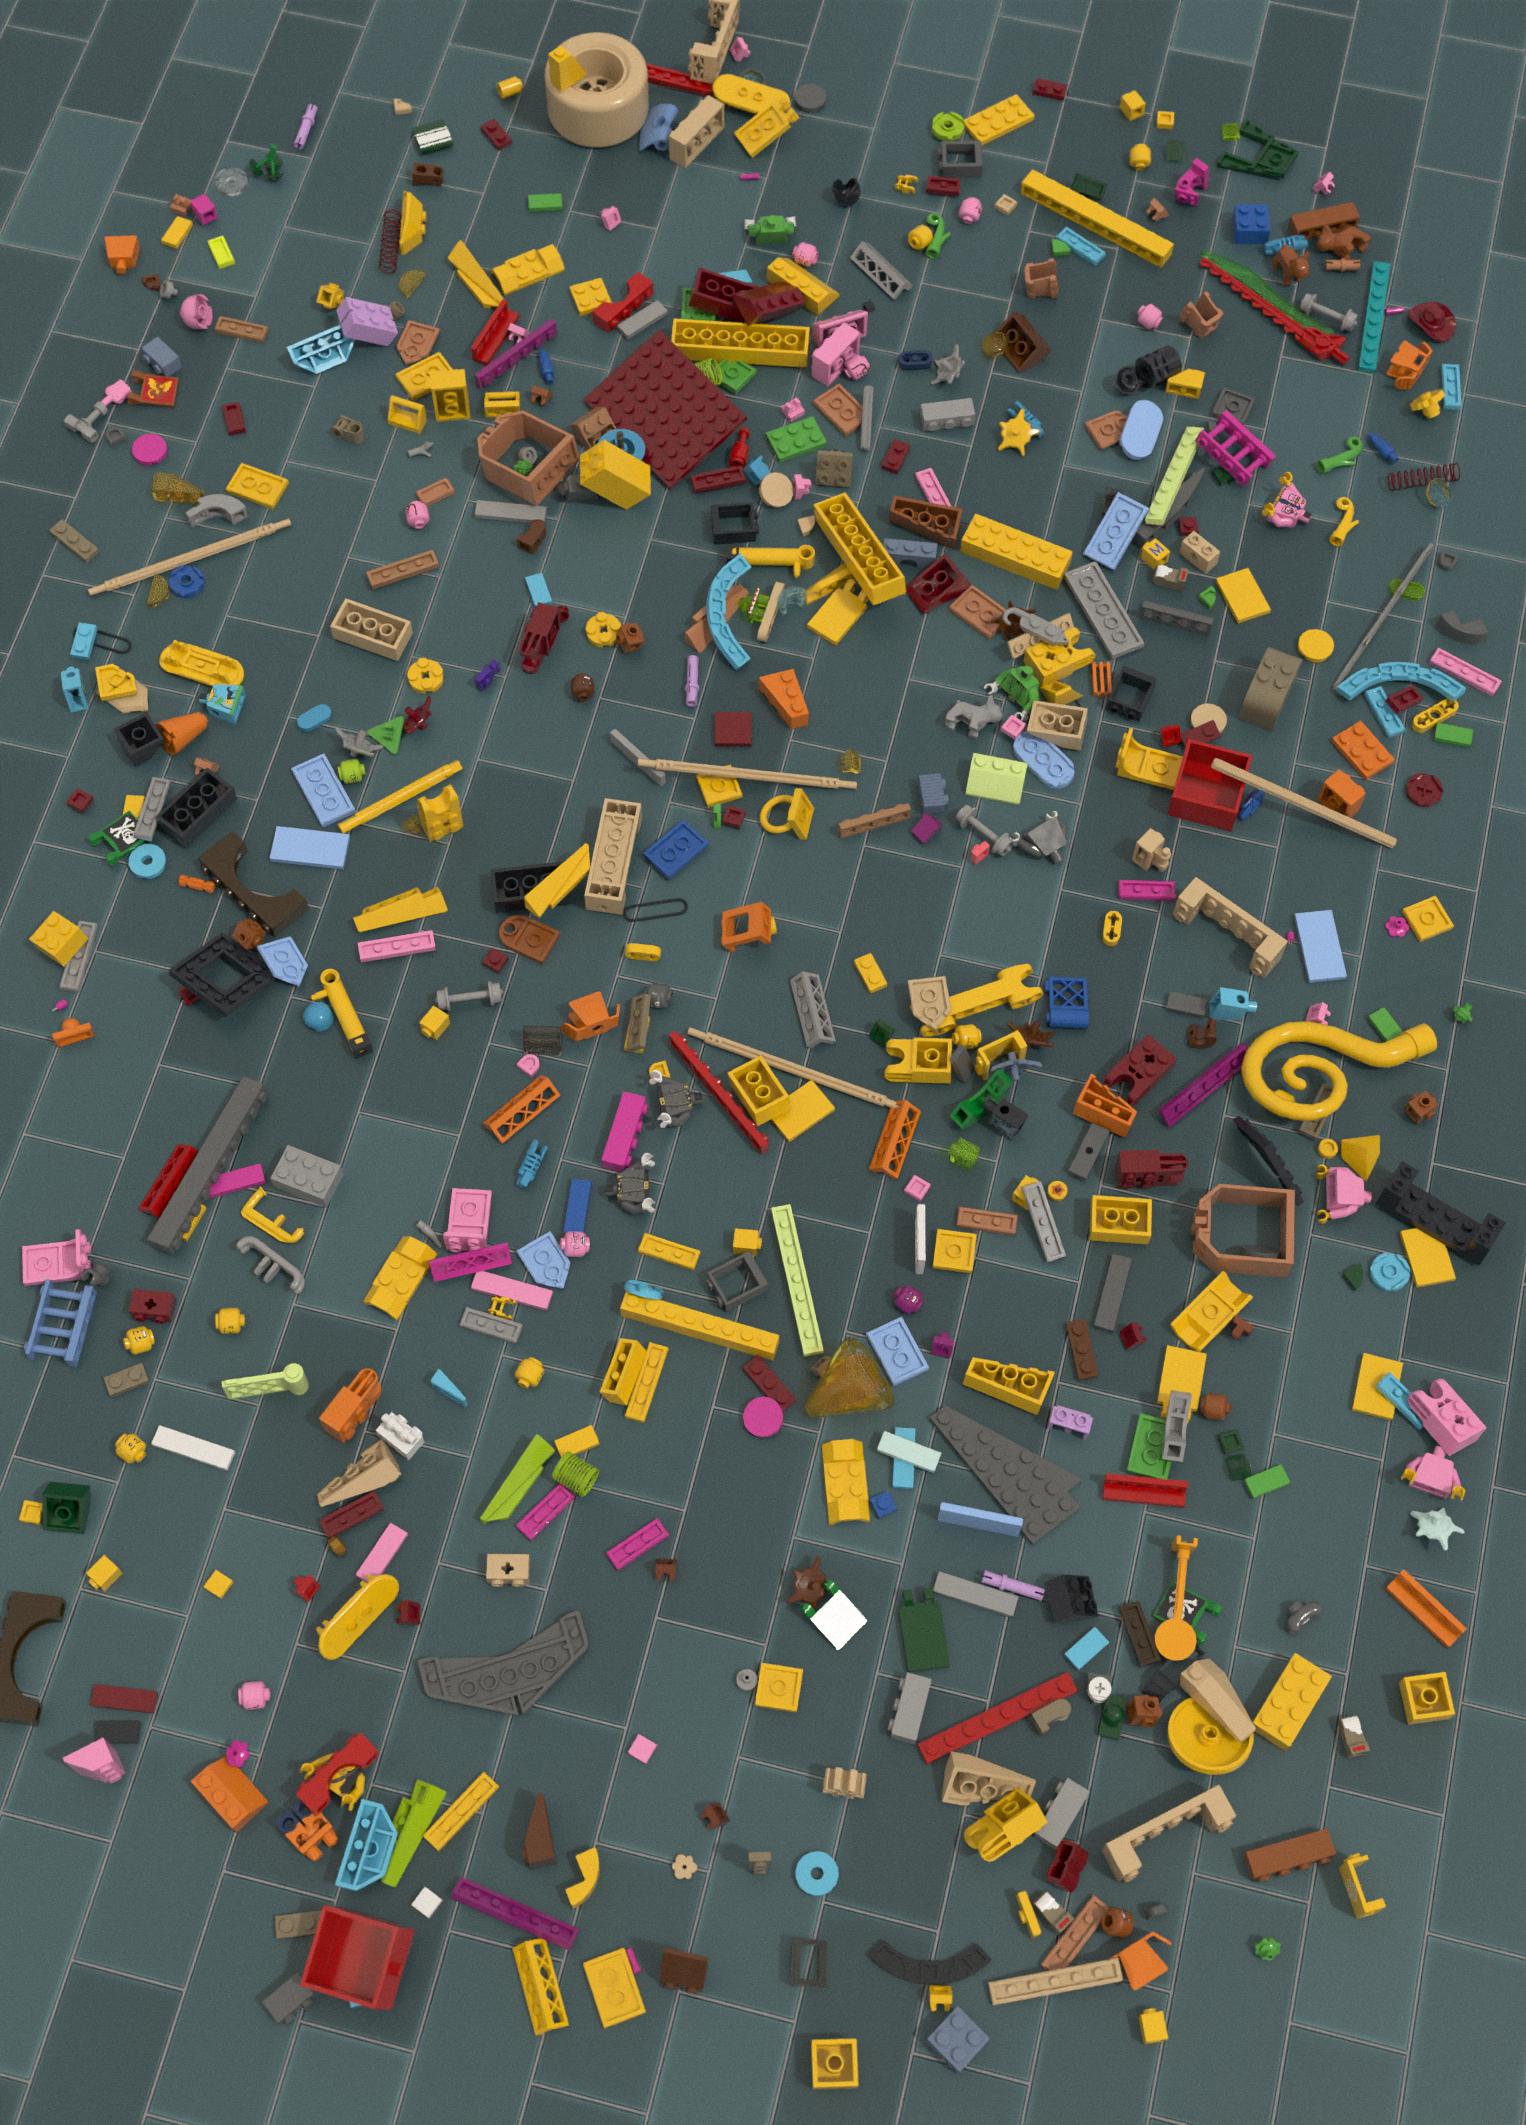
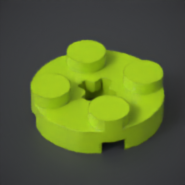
[932,112,965,141]

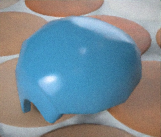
[303,1002,334,1032]

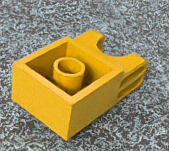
[1023,627,1096,687]
[417,784,464,842]
[884,1038,952,1084]
[964,1787,1048,1862]

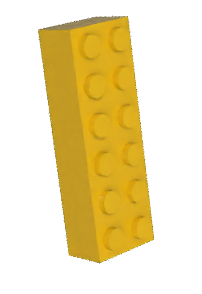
[960,514,1073,590]

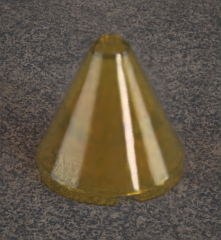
[805,1337,895,1418]

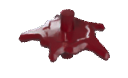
[402,696,431,734]

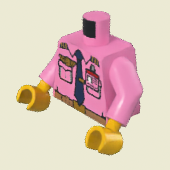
[1262,472,1312,528]

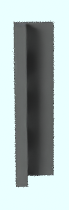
[1140,601,1214,636]

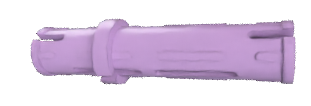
[293,104,318,150]
[685,655,699,707]
[981,1570,1045,1601]

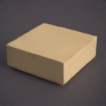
[994,194,1017,216]

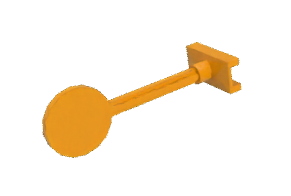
[1154,1535,1198,1661]

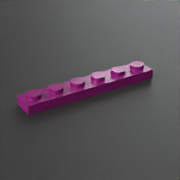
[475,319,557,389]
[1158,1043,1248,1127]
[451,1877,580,1951]

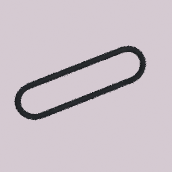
[73,627,132,654]
[623,898,688,922]

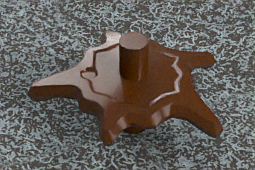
[991,601,1037,641]
[1007,1021,1055,1049]
[786,1556,827,1612]

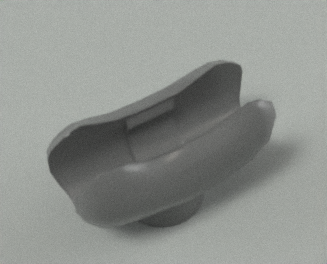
[81,1261,110,1287]
[1287,1601,1322,1634]

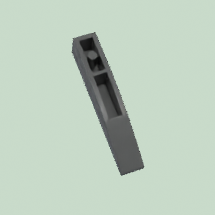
[1132,468,1205,548]

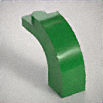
[950,1069,1013,1129]

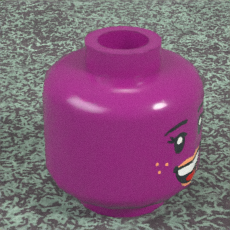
[893,1285,924,1314]

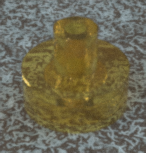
[401,815,421,835]

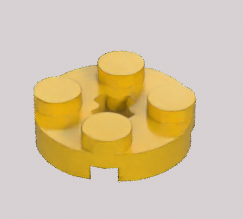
[586,612,621,648]
[407,658,444,694]

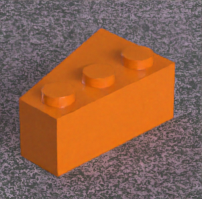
[759,669,809,729]
[1073,1073,1137,1138]

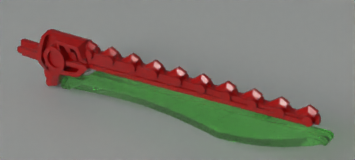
[1199,249,1350,365]

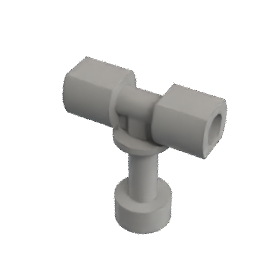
[64,402,108,443]

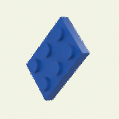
[643,819,709,880]

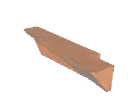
[685,584,749,653]

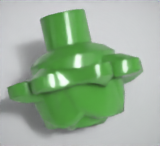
[513,459,533,477]
[1453,1003,1473,1023]
[1255,1937,1281,1961]

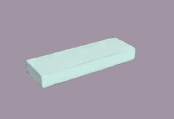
[877,1431,941,1473]

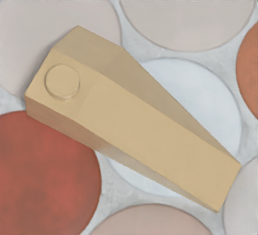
[317,1439,401,1507]
[1179,1658,1256,1743]
[942,1751,1036,1806]

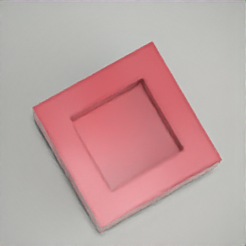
[970,841,990,865]

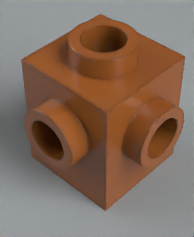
[616,623,645,653]
[232,919,266,950]
[1404,1091,1438,1124]
[1127,1695,1162,1728]

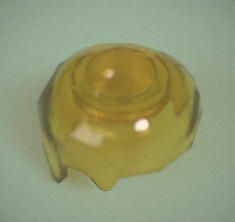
[982,331,1008,357]

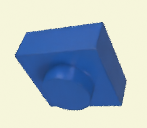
[870,1491,897,1519]

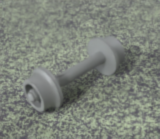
[1300,293,1358,332]
[956,805,1014,856]
[435,981,504,1012]

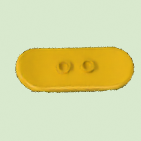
[713,74,790,114]
[159,640,244,687]
[316,1574,399,1660]

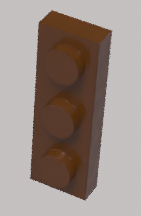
[1066,1319,1099,1381]

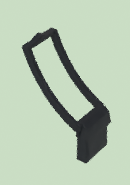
[1142,1643,1205,1703]

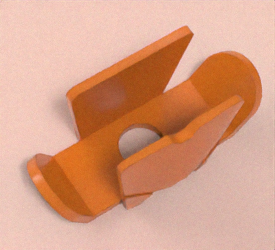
[1386,341,1432,389]
[561,991,620,1042]
[1107,1932,1172,1990]

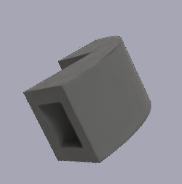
[1437,610,1489,644]

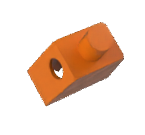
[105,235,140,274]

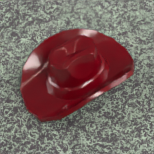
[1408,301,1456,343]

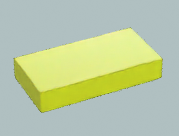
[208,236,235,269]

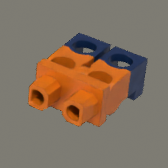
[274,1799,339,1862]

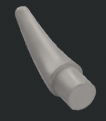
[416,1220,442,1248]

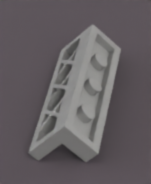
[850,241,913,300]
[790,971,836,1048]

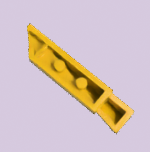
[448,240,504,309]
[524,843,590,918]

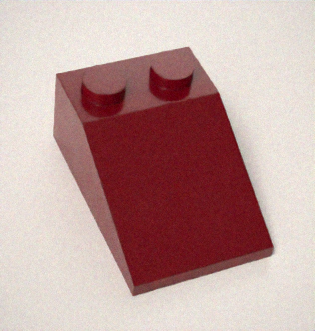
[906,554,971,614]

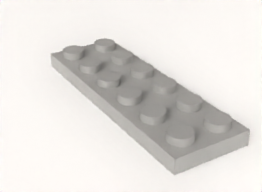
[1064,561,1144,659]

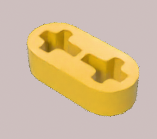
[1102,911,1122,946]
[625,943,661,961]

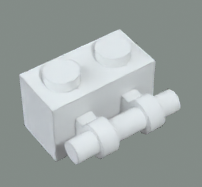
[376,1412,424,1461]

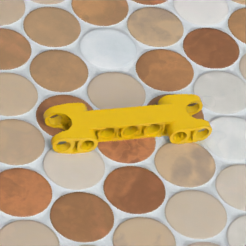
[910,964,1043,1037]

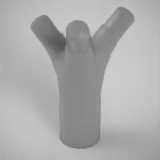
[408,441,433,457]

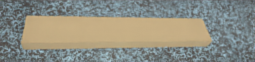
[989,1958,1123,2005]

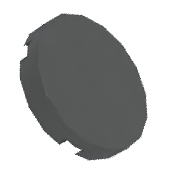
[794,84,827,112]
[1241,1244,1281,1259]

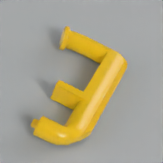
[241,1186,304,1243]

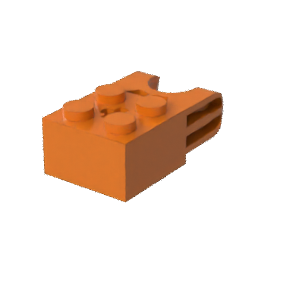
[319,1369,382,1444]

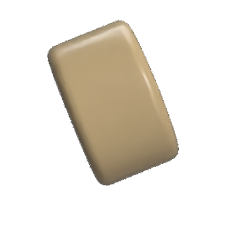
[544,32,649,148]

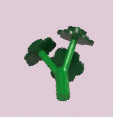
[249,144,284,181]

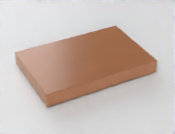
[813,384,863,437]
[949,584,1006,640]

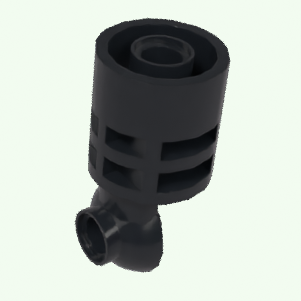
[1115,346,1182,394]

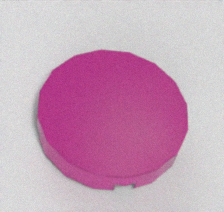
[132,434,167,466]
[743,1397,784,1438]

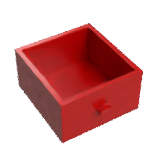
[1167,739,1253,832]
[300,1905,415,2010]

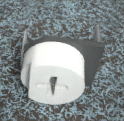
[1087,1673,1112,1706]

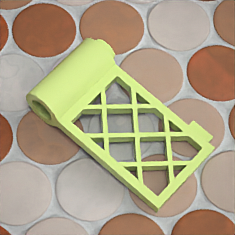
[222,1363,309,1399]

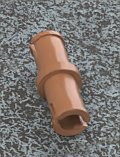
[1325,258,1360,272]

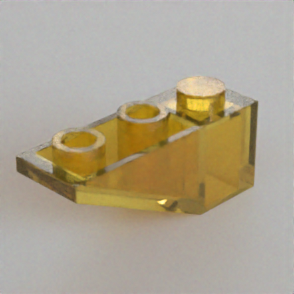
[151,473,205,504]

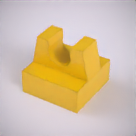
[929,1985,952,2011]

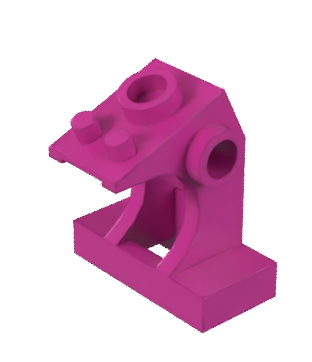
[1175,158,1209,206]

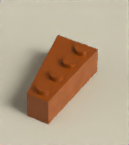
[889,496,963,550]

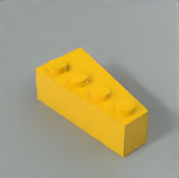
[963,1357,1055,1415]

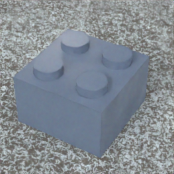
[926,2006,990,2074]

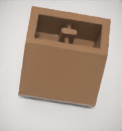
[569,407,616,450]

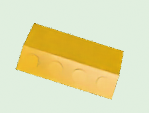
[767,257,840,316]

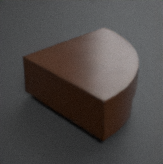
[142,274,161,291]

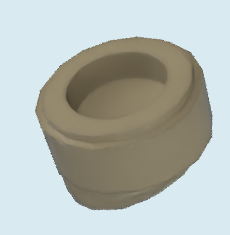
[388,301,405,320]

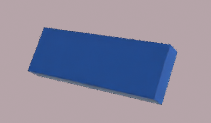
[563,1179,592,1235]

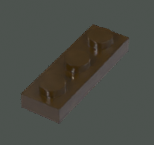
[1118,1601,1161,1668]

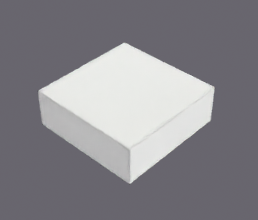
[411,1887,442,1919]

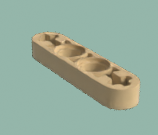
[757,582,785,642]

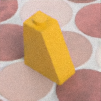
[548,45,586,92]

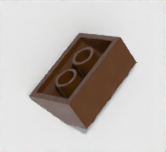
[991,312,1052,373]

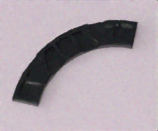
[868,1940,992,1985]

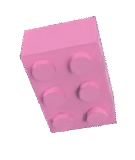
[811,323,860,387]

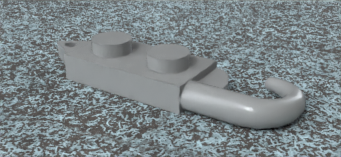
[1003,607,1069,646]

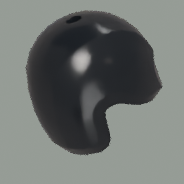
[832,178,861,206]

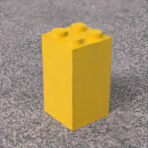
[580,440,651,510]

